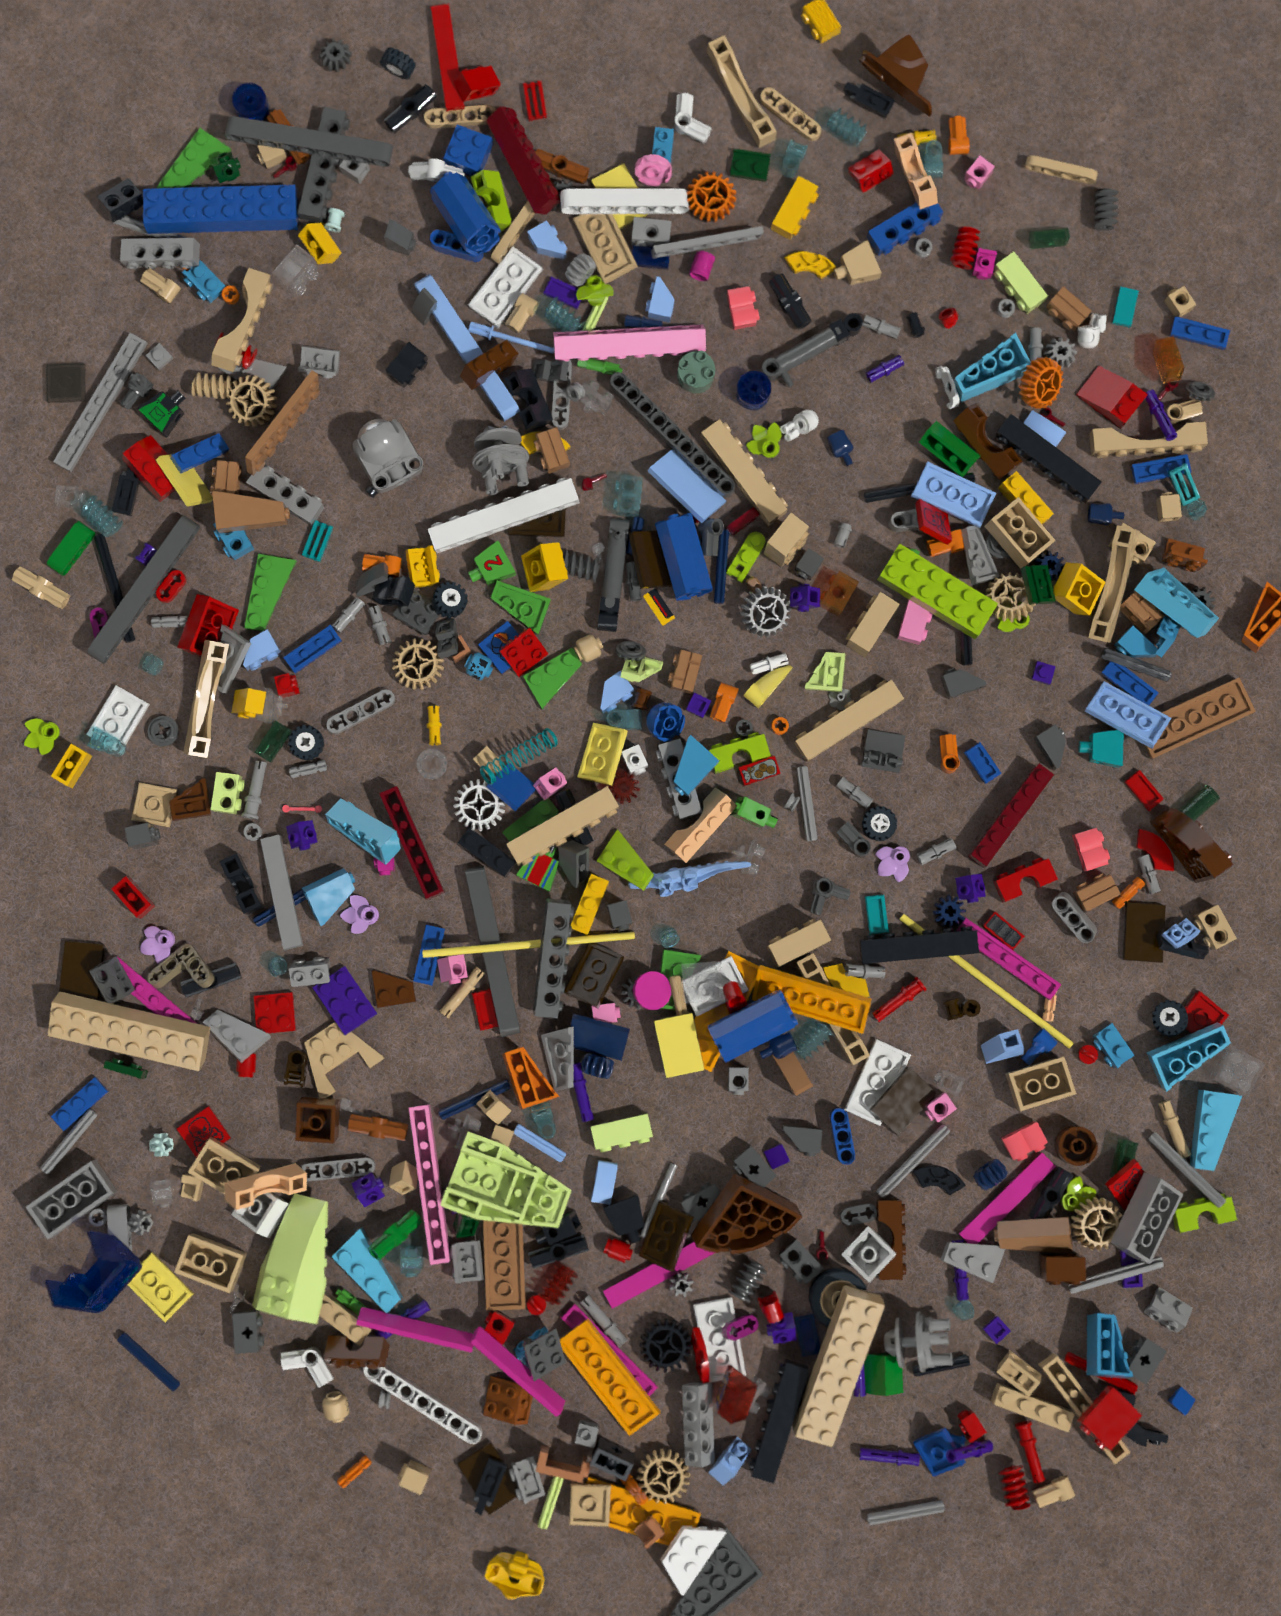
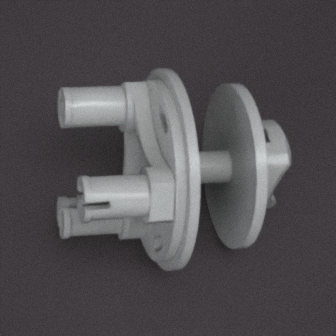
[472,425,529,495]
[884,1312,953,1372]

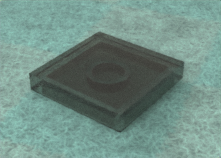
[46,363,86,403]

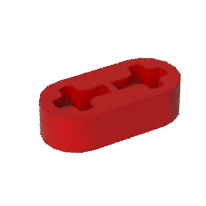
[156,570,186,603]

